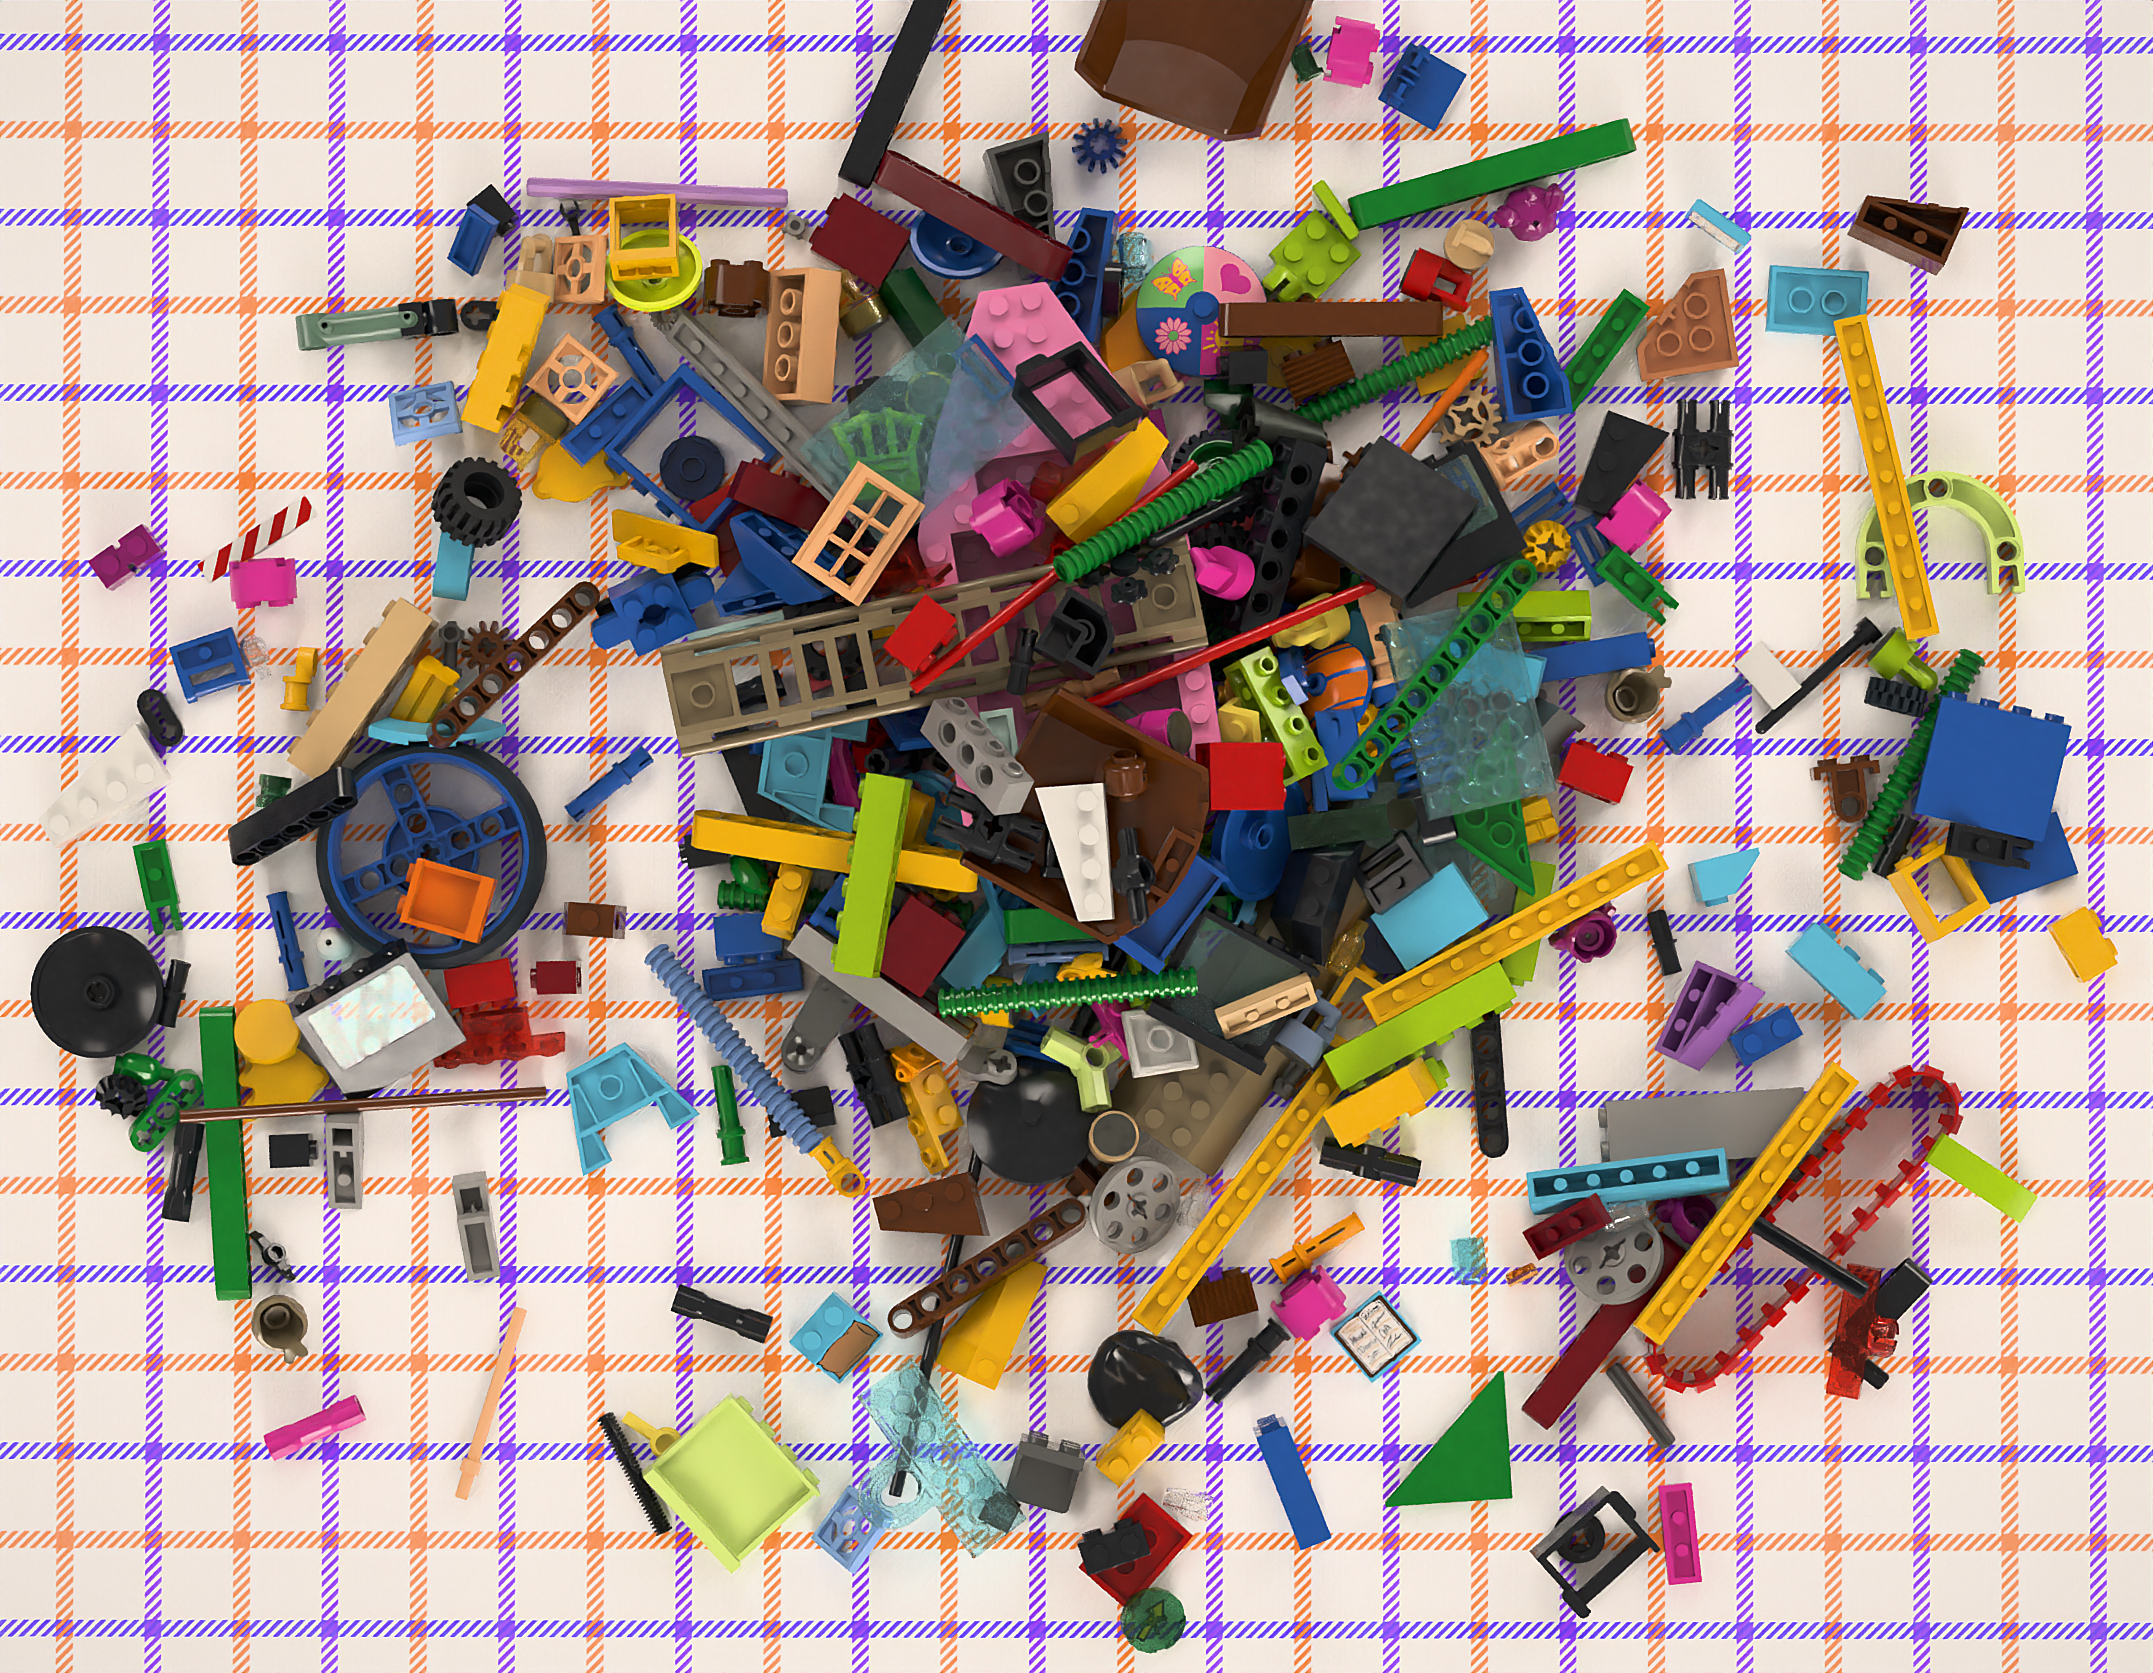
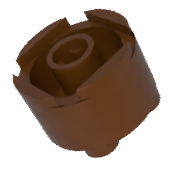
[702,259,770,318]

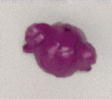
[1492,183,1565,242]
[1548,901,1617,963]
[1655,1195,1717,1245]

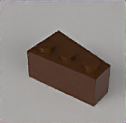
[1847,195,1970,276]
[872,1172,990,1236]

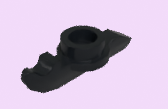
[249,1230,296,1281]

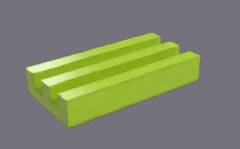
[1312,180,1360,243]

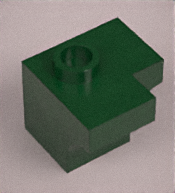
[1203,379,1254,430]

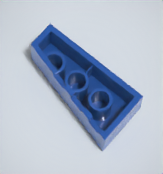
[1050,207,1120,347]

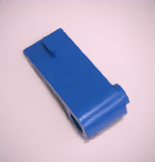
[1314,708,1378,802]

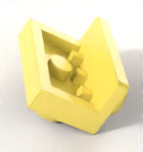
[1217,697,1261,742]

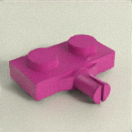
[1089,999,1134,1061]

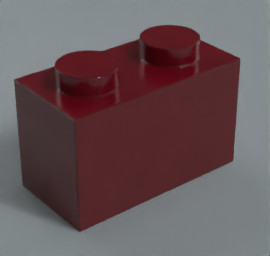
[530,961,582,995]

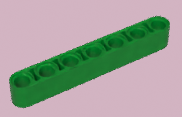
[1003,895,1233,944]

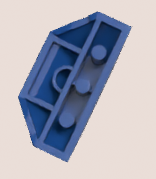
[729,508,845,606]
[713,561,848,617]

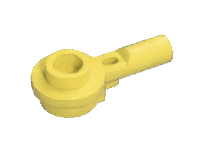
[621,1411,681,1457]

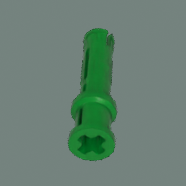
[711,1065,750,1166]

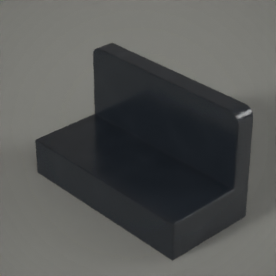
[766,1086,837,1138]

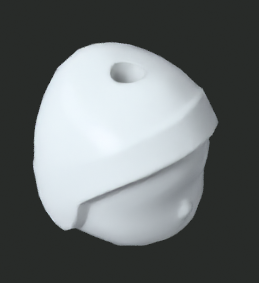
[316,927,353,961]

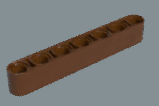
[1218,301,1443,338]
[426,581,600,749]
[887,1198,1087,1339]

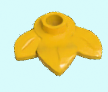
[1056,952,1123,981]

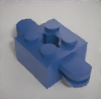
[591,568,715,658]

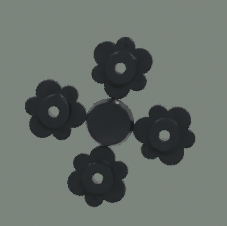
[1074,543,1180,605]

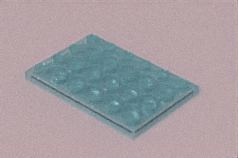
[798,317,1034,542]
[1381,598,1557,821]

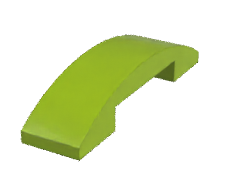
[1924,1132,2038,1224]

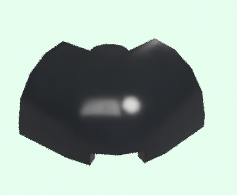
[1033,588,1115,681]

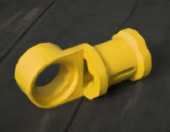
[280,646,318,712]
[808,1135,866,1198]

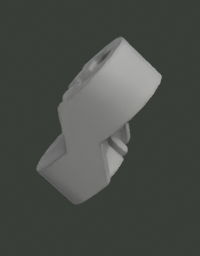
[957,1045,1017,1085]

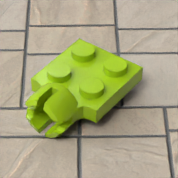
[1261,208,1362,302]

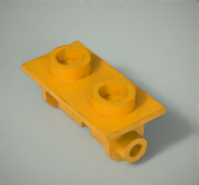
[892,1041,942,1082]

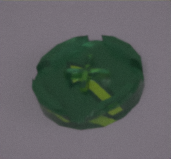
[1120,1587,1186,1654]

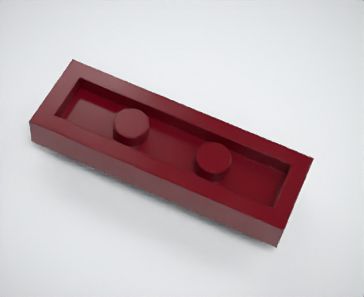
[1522,1193,1613,1261]

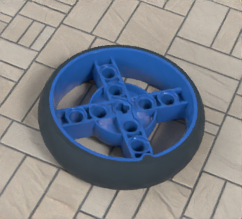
[316,741,547,970]

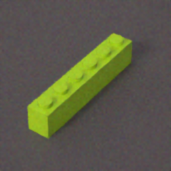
[830,773,913,978]
[1322,961,1518,1093]

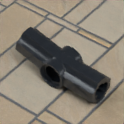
[864,739,936,776]

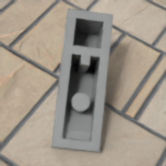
[325,1112,364,1209]

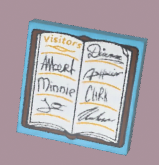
[1684,199,1751,255]
[1329,1290,1422,1383]

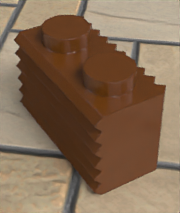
[1279,337,1356,403]
[1187,1266,1259,1328]

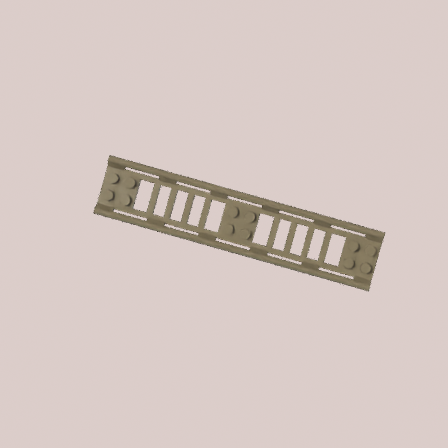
[659,535,1209,759]

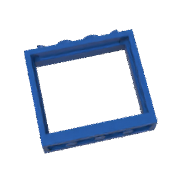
[604,363,783,534]
[1252,1413,1332,1550]

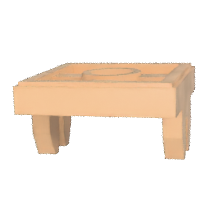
[553,234,609,306]
[526,333,619,426]

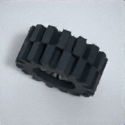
[1864,676,1928,718]

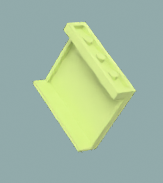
[642,1392,821,1574]

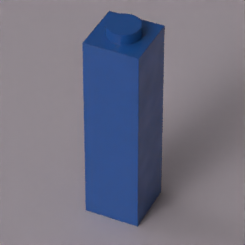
[1528,632,1656,684]

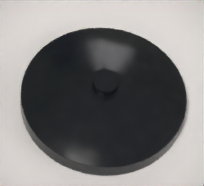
[30,926,165,1058]
[967,1055,1099,1186]

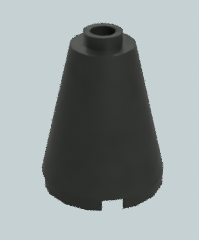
[1232,396,1328,454]

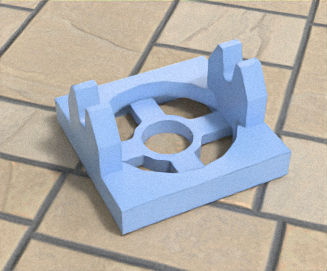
[388,381,463,447]
[811,1485,893,1574]

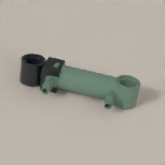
[295,299,459,351]

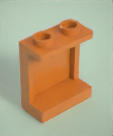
[396,857,498,944]

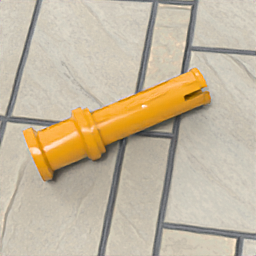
[1268,1212,1365,1285]

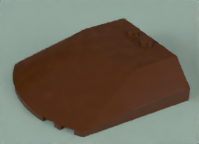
[1074,0,1314,142]
[960,685,1209,945]

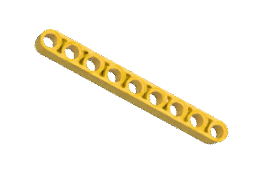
[691,809,978,892]

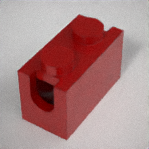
[443,958,518,1014]

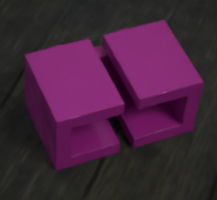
[88,523,166,591]

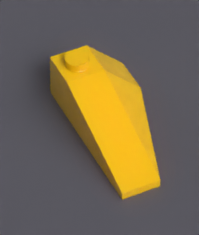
[935,1254,1049,1391]

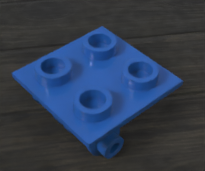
[1378,42,1467,132]

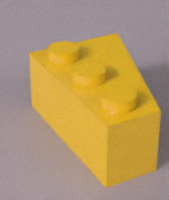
[1322,1056,1440,1148]

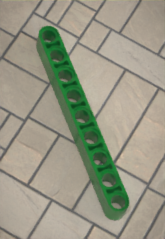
[1347,118,1637,231]
[1332,559,1537,791]
[199,1006,252,1301]

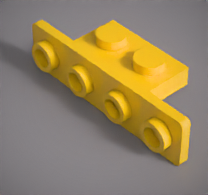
[611,509,719,574]
[888,1045,964,1174]

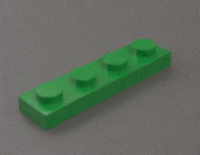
[1564,288,1651,414]

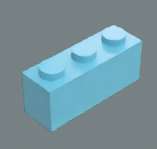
[1785,922,1887,1020]

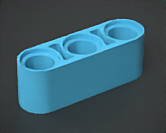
[432,531,475,601]

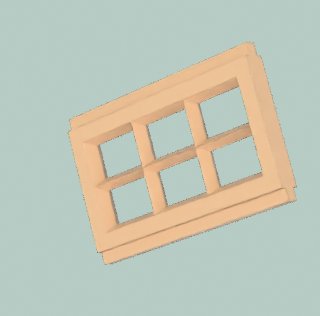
[792,461,926,607]

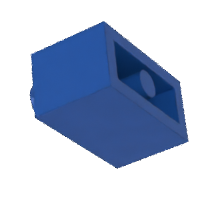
[713,913,784,966]
[1727,1005,1804,1066]

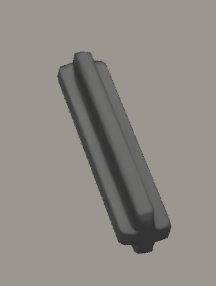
[1606,1363,1676,1449]

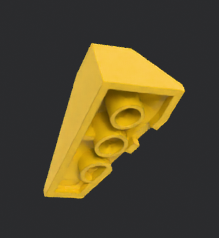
[1045,416,1169,545]

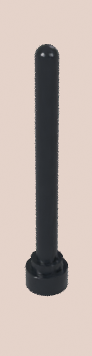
[1147,475,1264,549]
[1755,616,1883,735]

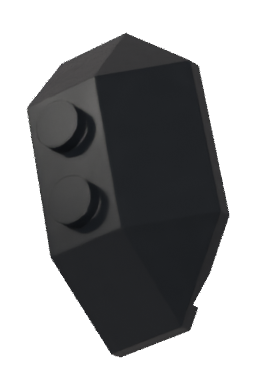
[1269,832,1366,967]

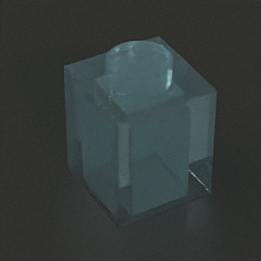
[1448,1236,1488,1286]

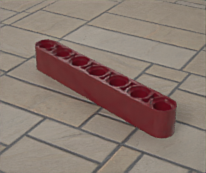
[872,149,1074,282]
[1521,1231,1687,1431]

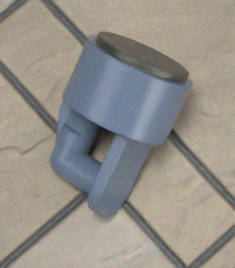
[1273,989,1342,1069]

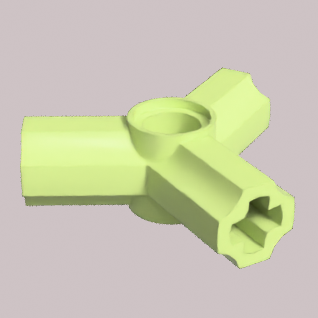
[1040,1025,1122,1113]

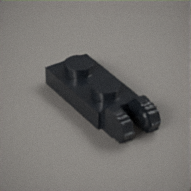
[1944,822,2034,870]

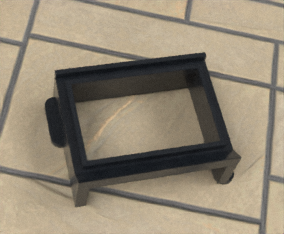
[1011,341,1144,466]
[1529,1485,1661,1619]

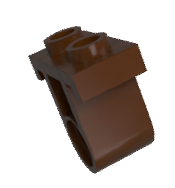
[1809,755,1880,824]

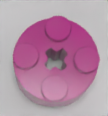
[1323,16,1381,89]
[969,477,1045,558]
[1595,478,1672,556]
[229,557,298,609]
[1270,1265,1347,1341]

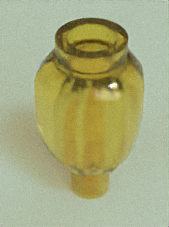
[1325,918,1369,978]

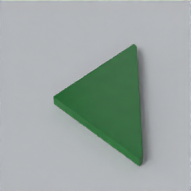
[1447,719,1536,897]
[1385,1370,1513,1507]

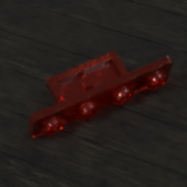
[834,538,953,604]
[433,1006,566,1069]

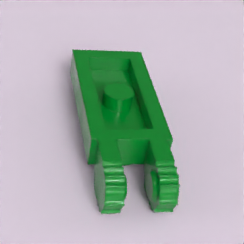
[1593,544,1679,626]
[132,839,184,936]

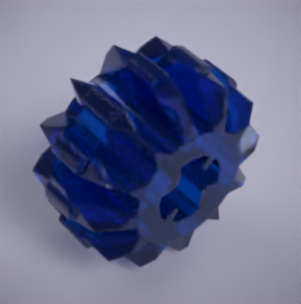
[1072,118,1128,175]

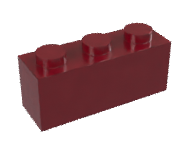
[726,457,830,532]

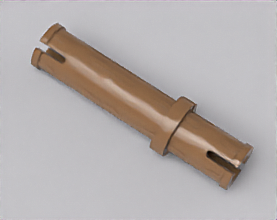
[1020,666,1122,715]

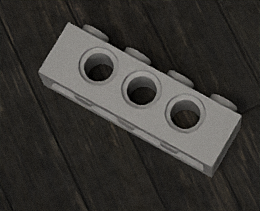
[920,696,1034,816]

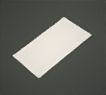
[1734,641,1802,710]

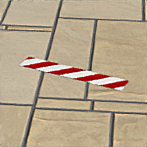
[197,496,317,584]

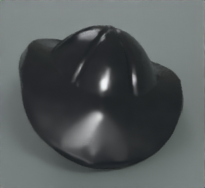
[1087,1330,1204,1430]

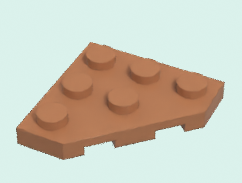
[1636,268,1740,382]

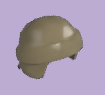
[1604,665,1672,724]
[251,1295,309,1364]

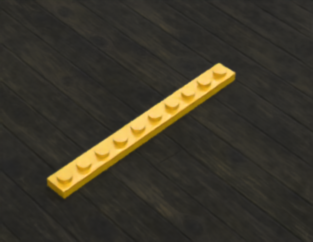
[1833,314,1940,641]
[1361,839,1669,1026]
[1130,1060,1341,1336]
[1633,1061,1859,1345]

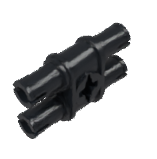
[1671,399,1734,500]
[933,784,1046,874]
[837,1022,911,1129]

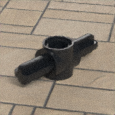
[1111,827,1156,925]

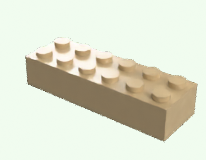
[286,597,440,779]

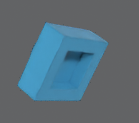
[1224,898,1257,936]

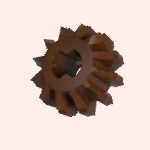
[461,621,516,675]

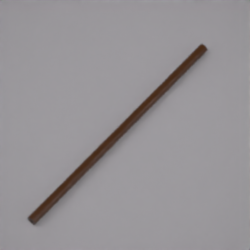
[179,1086,546,1124]

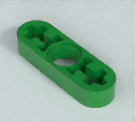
[128,1069,203,1152]

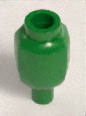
[729,855,772,901]
[113,1052,175,1086]

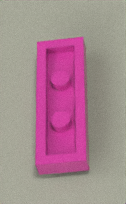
[1657,1482,1702,1585]

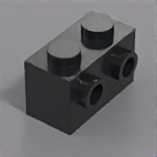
[1077,1517,1151,1576]

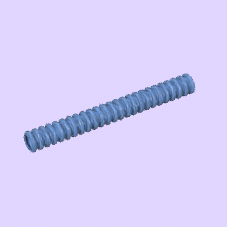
[644,944,824,1155]

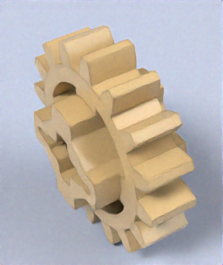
[1431,383,1502,455]

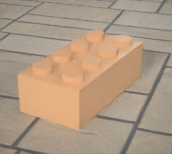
[762,267,842,406]

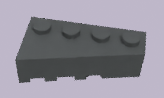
[982,131,1056,281]

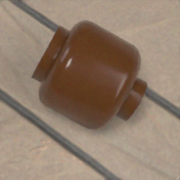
[1103,749,1148,802]

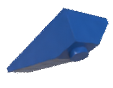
[1489,287,1573,424]

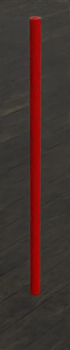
[909,459,1199,694]
[1086,581,1376,708]

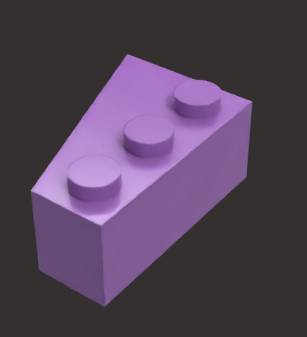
[1654,960,1766,1071]

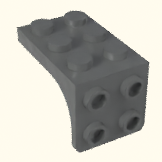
[1005,1430,1086,1514]

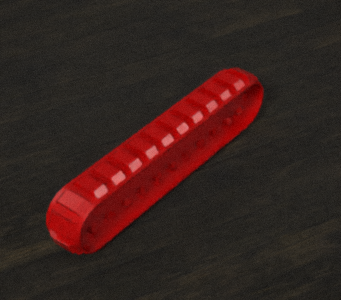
[1642,1064,1964,1394]

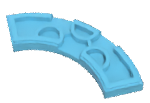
[368,717,506,747]

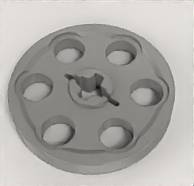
[1089,1156,1180,1254]
[1564,1205,1664,1305]

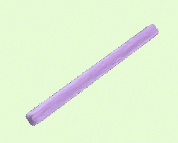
[526,177,788,208]

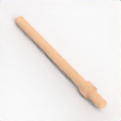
[455,1306,527,1500]

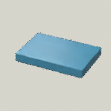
[1765,265,1869,336]
[1370,862,1490,971]

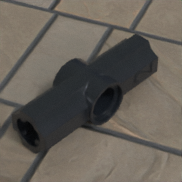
[1318,1137,1422,1188]

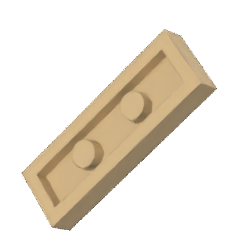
[1214,972,1318,1040]

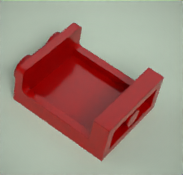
[1195,742,1287,811]

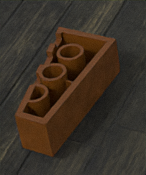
[1283,462,1341,607]

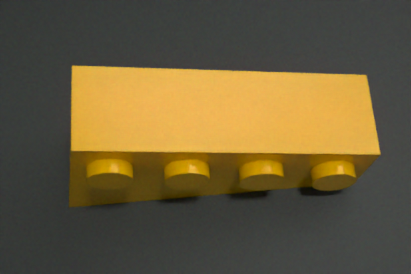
[461,283,551,433]

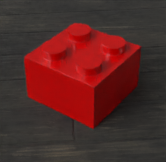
[882,594,959,676]
[1552,739,1634,806]

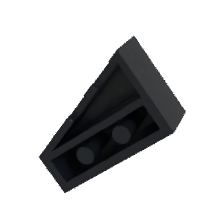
[1572,410,1670,517]

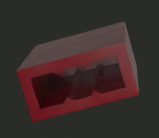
[808,192,912,292]
[881,890,966,998]

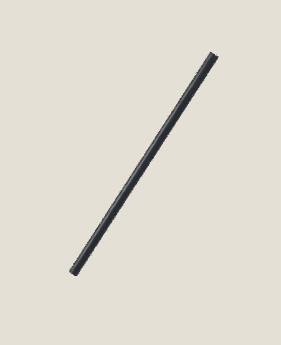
[888,1149,983,1497]

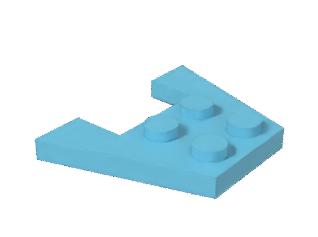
[757,719,870,833]
[566,1042,700,1176]

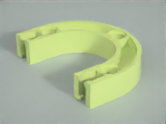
[1855,471,2026,600]

